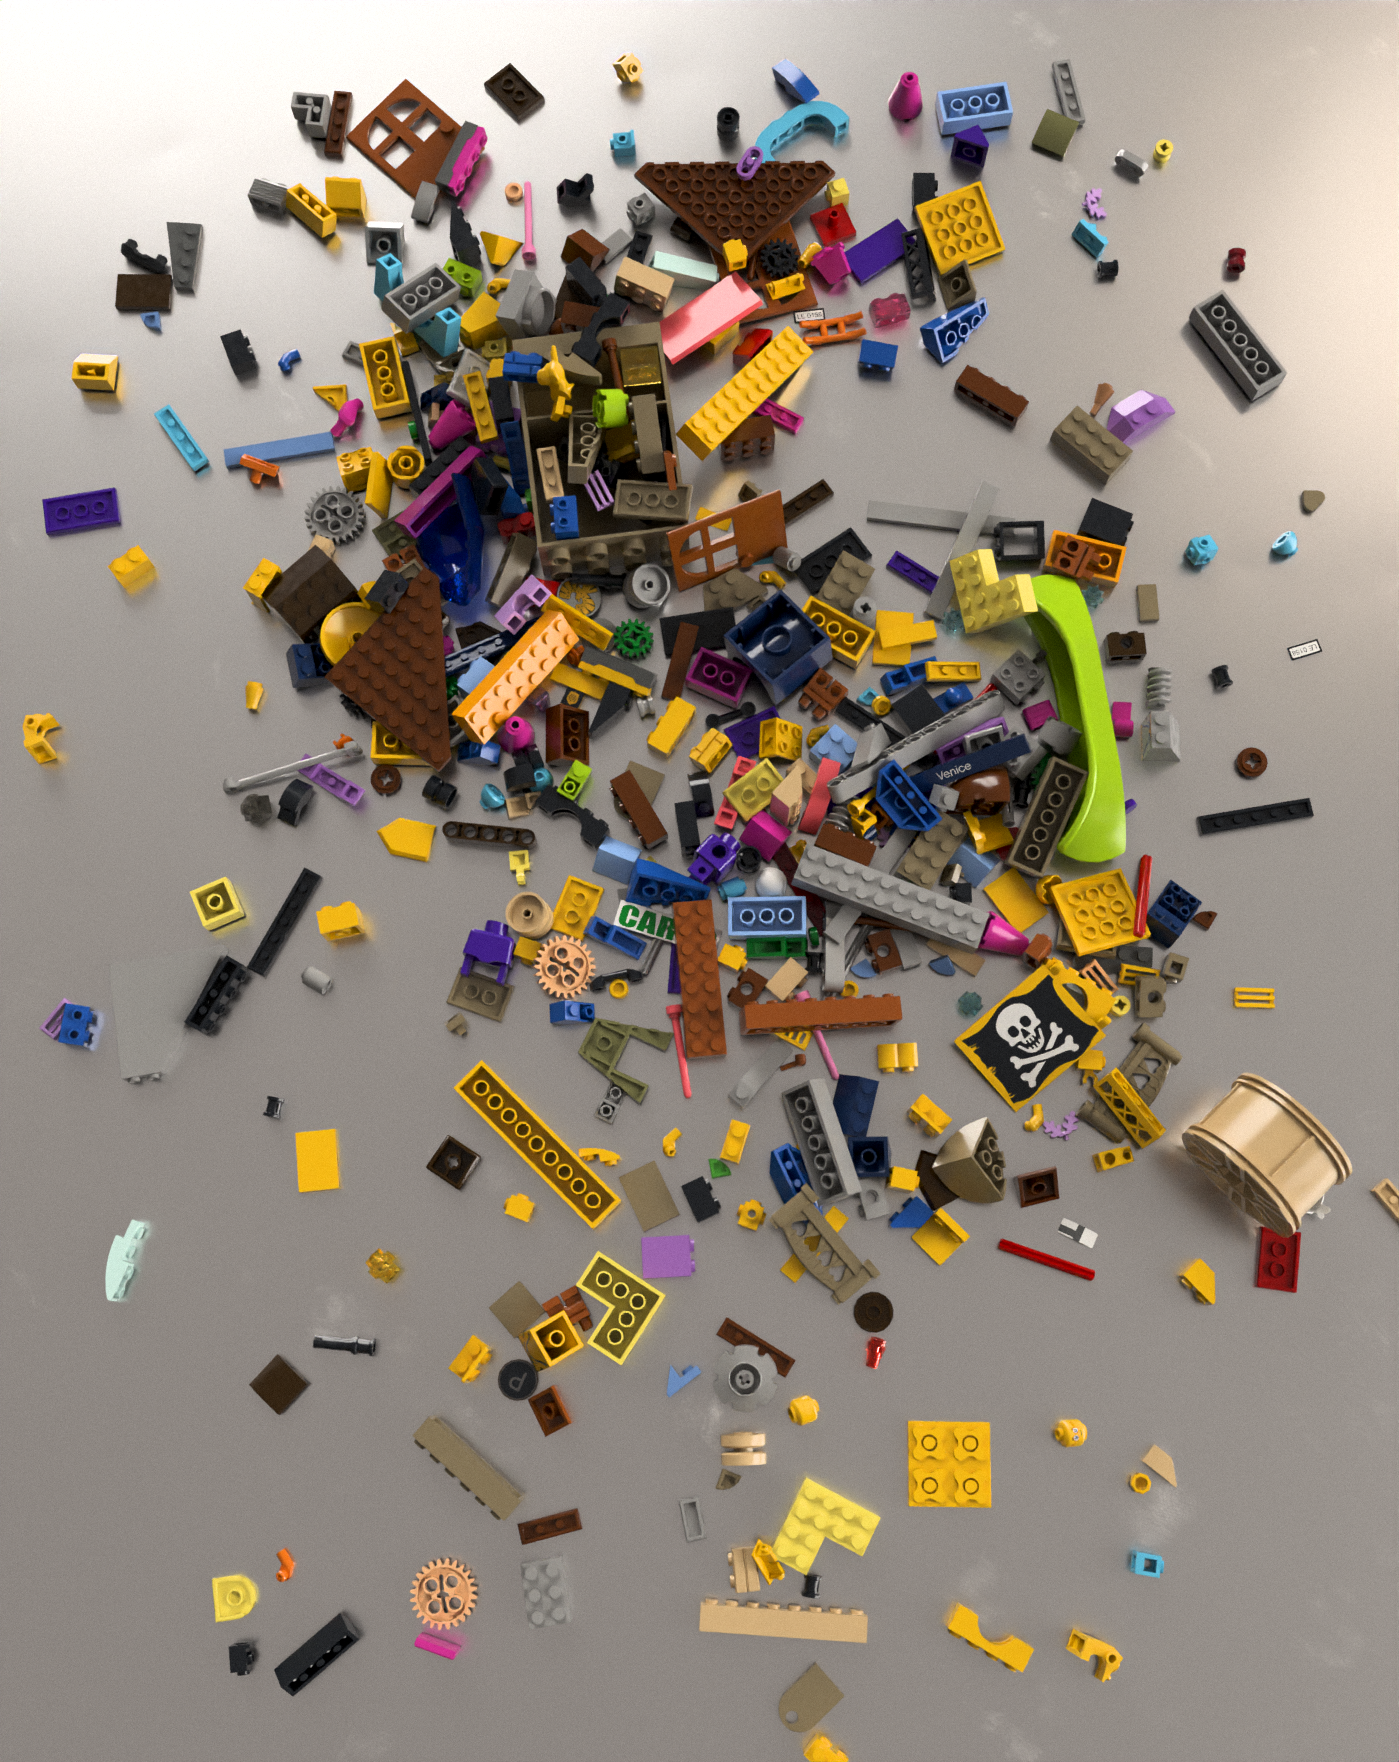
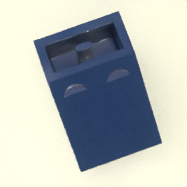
[286,643,334,688]
[1146,880,1202,949]

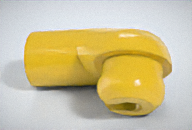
[487,278,511,294]
[759,571,786,589]
[806,725,829,747]
[1024,1104,1044,1132]
[662,1127,682,1157]

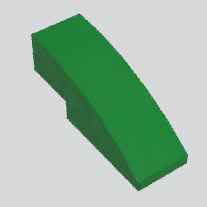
[747,937,808,960]

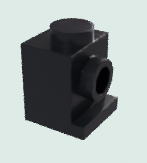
[949,883,972,905]
[229,1641,255,1676]

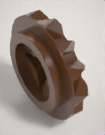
[1236,747,1268,778]
[370,764,401,794]

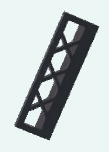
[901,228,936,301]

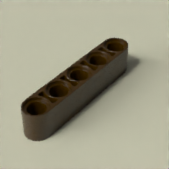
[442,821,537,850]

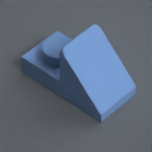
[667,1365,701,1397]

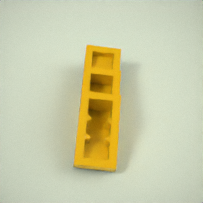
[780,1206,849,1283]

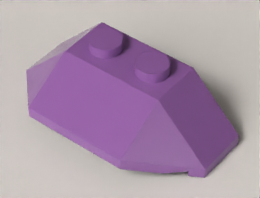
[1107,389,1175,444]
[936,717,1009,764]

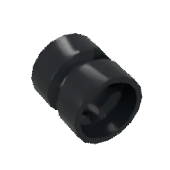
[717,107,740,142]
[511,743,544,769]
[422,775,458,809]
[736,846,762,876]

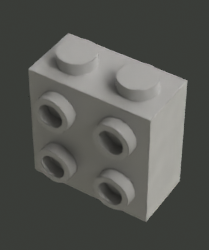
[990,649,1046,705]
[997,725,1048,781]

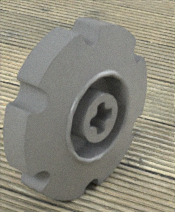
[713,1345,778,1412]

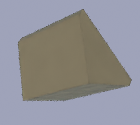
[937,259,977,310]

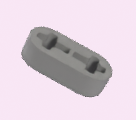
[1115,149,1148,176]

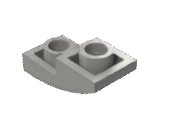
[411,181,439,223]
[890,929,922,969]
[594,1081,627,1124]

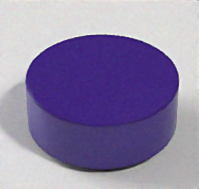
[1125,799,1137,815]

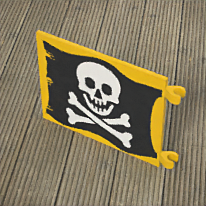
[954,961,1111,1112]

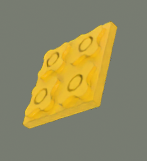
[914,181,1005,276]
[1049,868,1151,957]
[907,1421,991,1508]

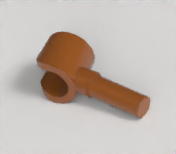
[780,1054,806,1071]

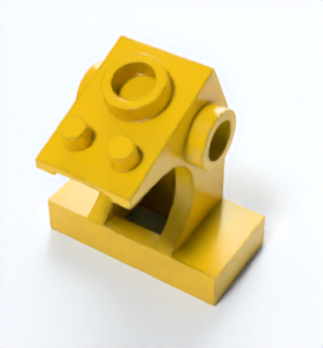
[22,713,60,764]
[1066,1629,1123,1682]

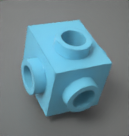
[1185,534,1219,565]

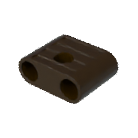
[670,217,696,241]

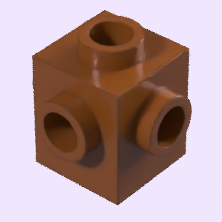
[870,801,894,830]

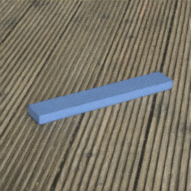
[223,432,335,469]

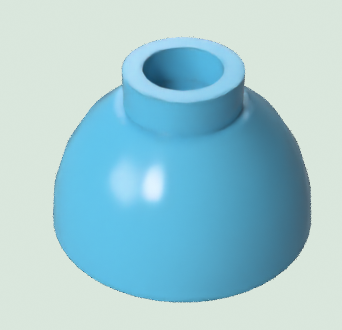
[1272,531,1298,556]
[530,768,553,793]
[479,783,505,809]

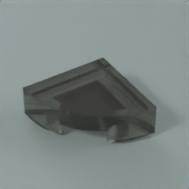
[1032,649,1047,666]

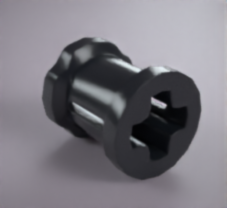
[1097,260,1119,277]
[1211,665,1233,689]
[805,952,823,972]
[263,1096,285,1119]
[802,1574,822,1599]

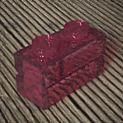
[869,293,911,329]

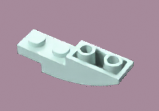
[105,1219,145,1301]

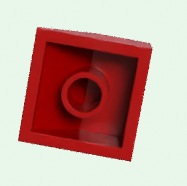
[732,328,773,369]

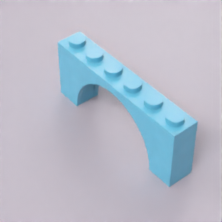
[374,253,461,358]

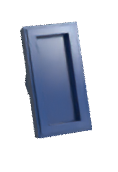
[933,682,974,714]

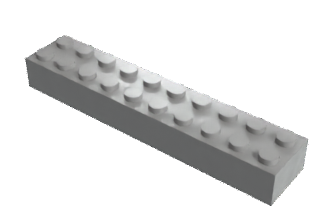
[791,844,990,954]

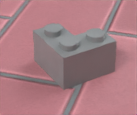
[291,91,332,138]

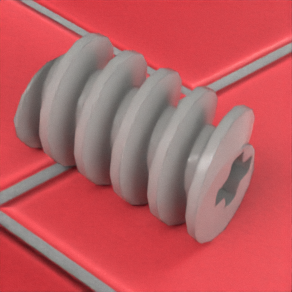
[851,597,877,628]
[1146,667,1172,709]
[825,795,860,831]

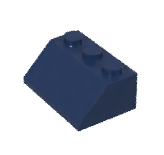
[833,1074,879,1137]

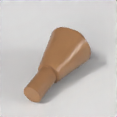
[1089,383,1114,416]

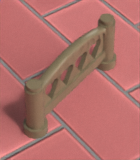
[1076,1022,1183,1143]
[769,1183,881,1305]

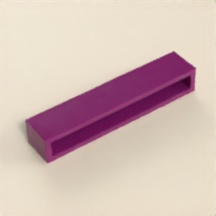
[394,446,487,539]

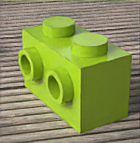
[443,258,483,298]

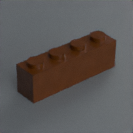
[954,364,1029,426]
[609,770,668,849]

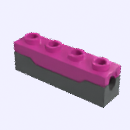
[435,120,487,197]

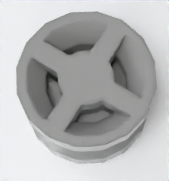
[636,696,655,717]

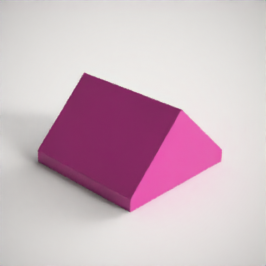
[739,810,792,862]

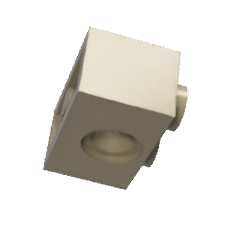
[1134,976,1167,1017]

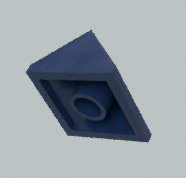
[848,1136,892,1177]

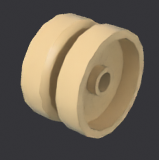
[506,892,554,940]
[720,1432,767,1466]

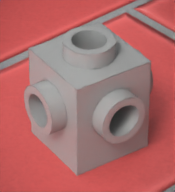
[626,192,655,226]

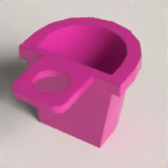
[810,242,852,284]

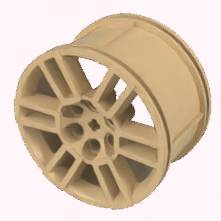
[1182,1073,1352,1238]

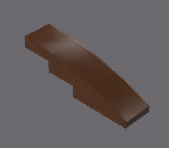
[661,622,699,701]

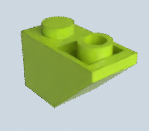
[556,760,592,801]

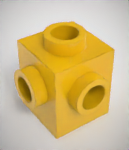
[612,53,643,83]
[737,1199,767,1232]

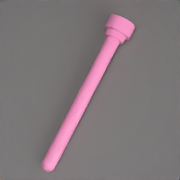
[522,181,536,260]
[794,990,839,1080]

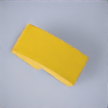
[578,1148,621,1166]

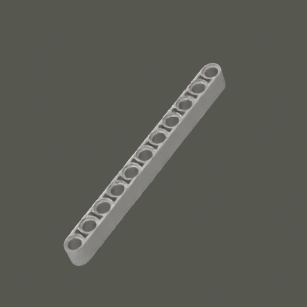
[827,690,1005,803]

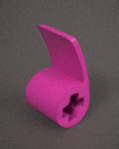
[1111,701,1134,737]

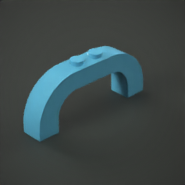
[754,101,849,163]

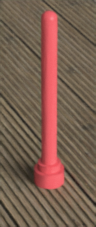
[666,1004,692,1098]

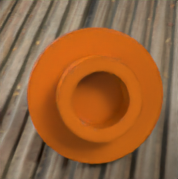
[567,646,585,666]
[333,734,354,750]

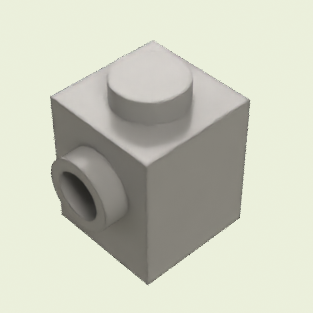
[929,784,960,812]

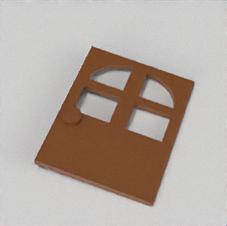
[346,78,485,199]
[707,220,818,324]
[666,489,788,592]

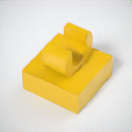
[550,396,573,422]

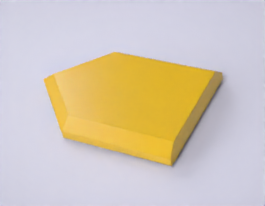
[376,818,437,862]

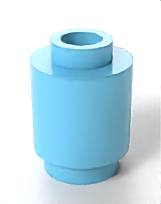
[717,876,747,901]

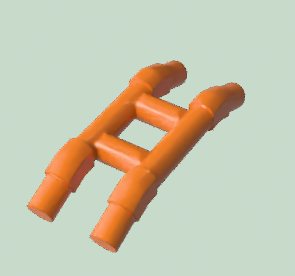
[799,311,867,346]

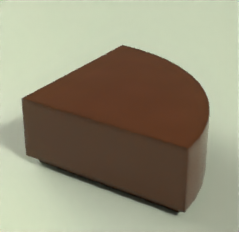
[1190,911,1218,931]

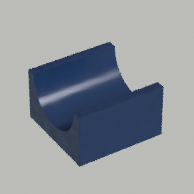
[723,589,833,705]

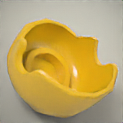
[1035,875,1062,904]

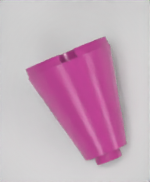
[888,72,923,120]
[428,399,476,449]
[497,716,535,754]
[978,911,1030,956]

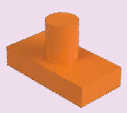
[239,454,280,484]

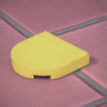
[212,1575,257,1622]

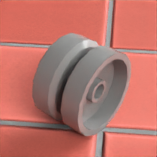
[623,564,670,608]

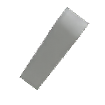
[822,901,845,993]

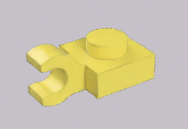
[509,850,530,885]

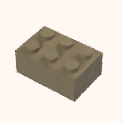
[816,550,875,616]

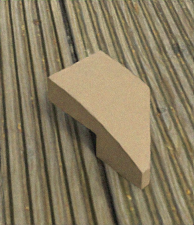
[505,791,541,819]
[1143,1444,1177,1488]

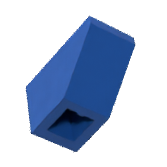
[457,741,501,765]
[549,1000,595,1025]
[888,1196,934,1229]

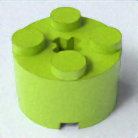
[592,389,629,428]

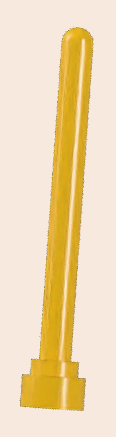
[847,764,910,817]

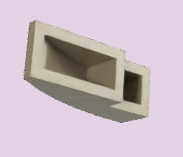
[544,349,603,385]

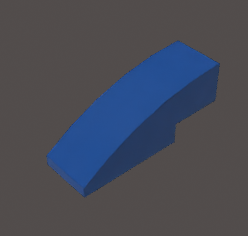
[772,58,820,103]
[880,656,938,696]
[583,916,647,960]

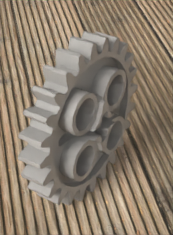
[304,486,365,545]

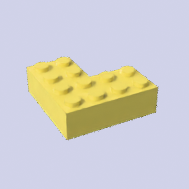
[949,549,1038,633]
[576,1251,666,1365]
[771,1477,880,1575]

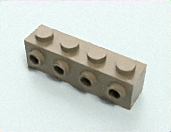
[485,533,537,609]

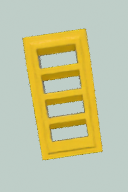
[770,1031,813,1051]

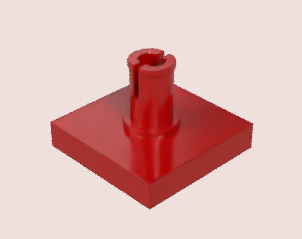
[810,203,856,248]

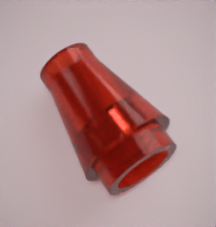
[866,1336,887,1369]

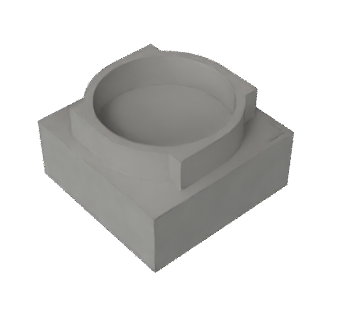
[496,269,557,340]

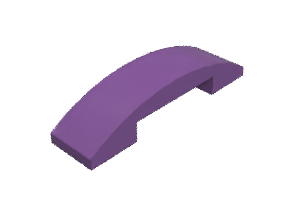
[297,753,365,806]

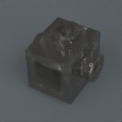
[240,794,272,823]

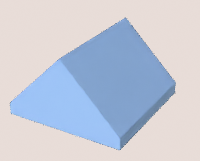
[592,836,642,885]
[946,837,1000,889]

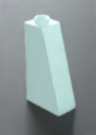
[648,251,719,290]

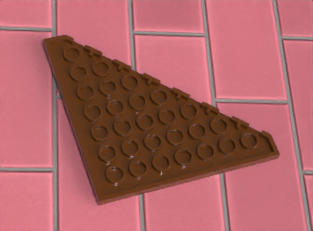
[634,161,835,270]
[325,567,452,772]

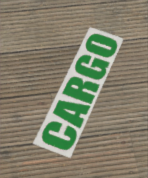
[613,900,722,949]

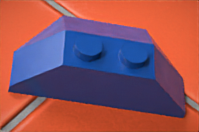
[875,759,942,831]
[769,1143,823,1224]

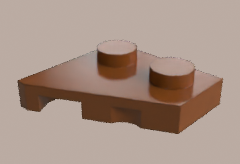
[663,450,677,491]

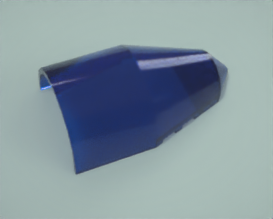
[416,473,485,607]

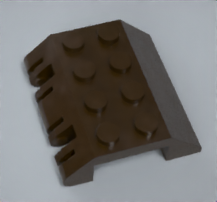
[261,545,362,644]

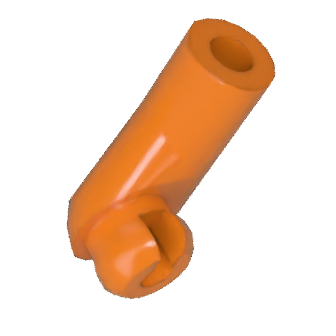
[276,1548,294,1582]

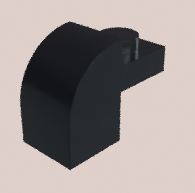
[556,173,594,207]
[503,763,537,796]
[687,770,715,817]
[277,778,313,826]

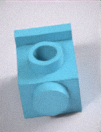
[610,130,636,157]
[1130,1550,1164,1578]

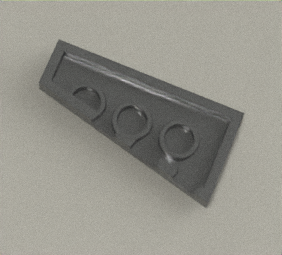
[166,222,203,291]
[1073,945,1153,979]

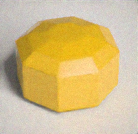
[1129,1473,1151,1494]

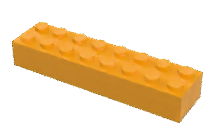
[451,610,579,745]

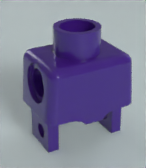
[687,832,741,886]
[460,920,516,987]

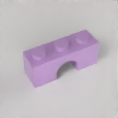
[494,574,552,635]

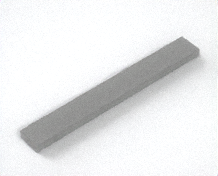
[924,481,999,620]
[867,500,1015,538]
[823,827,918,945]

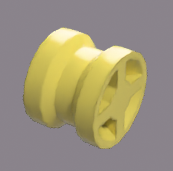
[1153,139,1173,163]
[1109,995,1131,1017]

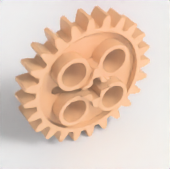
[532,935,596,999]
[410,1558,478,1630]

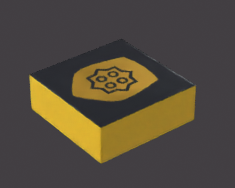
[560,687,585,708]

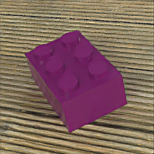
[685,647,753,709]

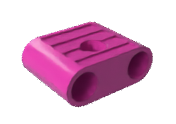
[1022,700,1059,731]

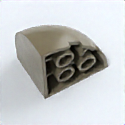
[932,1117,1007,1203]

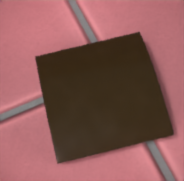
[249,1354,308,1415]

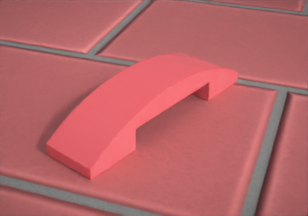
[714,756,757,830]
[798,757,841,835]

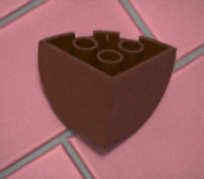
[944,766,1010,816]

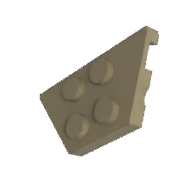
[703,568,768,611]

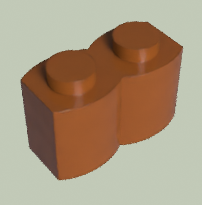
[1023,933,1053,970]

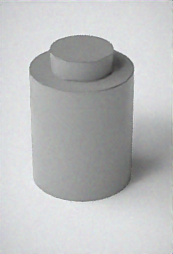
[773,546,801,571]
[301,966,333,995]

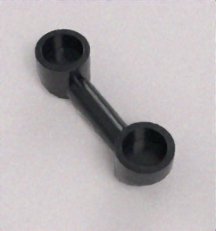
[705,702,756,729]
[589,969,644,992]

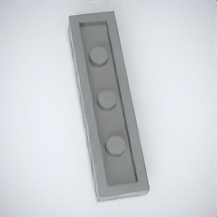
[1052,59,1086,125]

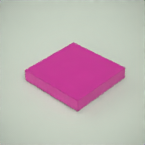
[414,1632,461,1660]

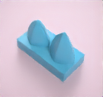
[1071,219,1109,258]

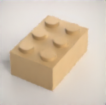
[614,257,674,312]

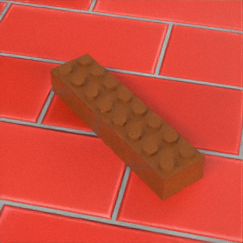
[672,899,727,1060]
[739,993,902,1035]

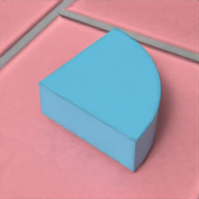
[856,687,879,706]

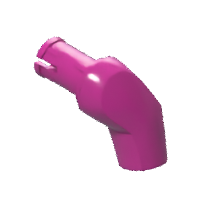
[330,398,364,438]

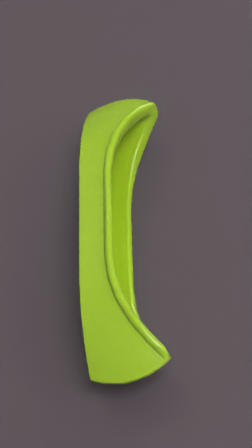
[1023,574,1126,862]

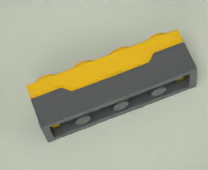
[578,646,658,697]

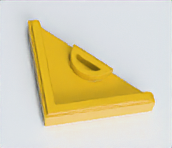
[313,384,348,412]

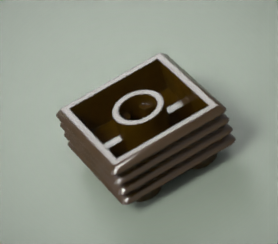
[426,1135,481,1190]

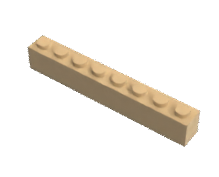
[699,1599,868,1643]

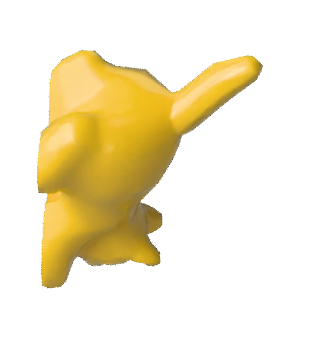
[537,345,574,401]

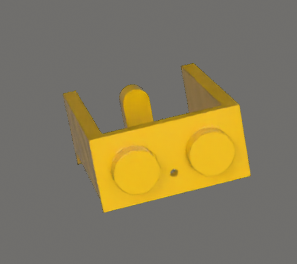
[243,558,282,613]

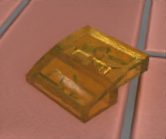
[620,346,661,387]

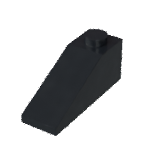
[588,682,633,739]

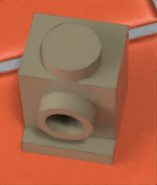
[1161,952,1189,984]

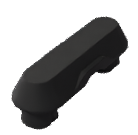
[121,239,168,273]

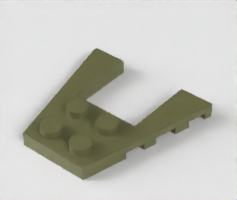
[578,1018,674,1104]

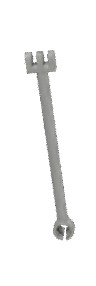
[223,741,363,794]

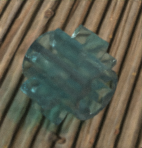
[1081,585,1104,609]
[942,608,964,633]
[958,991,983,1016]

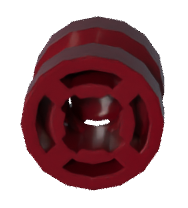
[1227,248,1246,273]

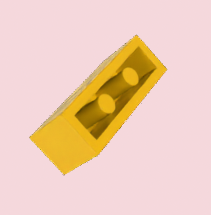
[286,183,337,238]
[646,696,696,759]

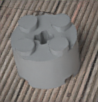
[1037,716,1082,756]

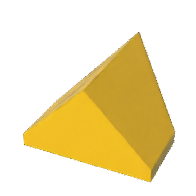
[480,231,523,267]

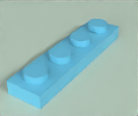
[154,404,209,471]

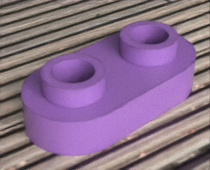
[736,146,763,180]

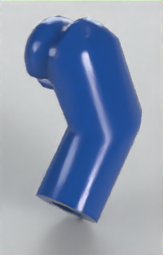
[278,349,300,372]

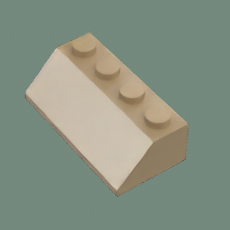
[770,765,803,828]

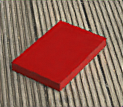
[1255,1227,1301,1293]

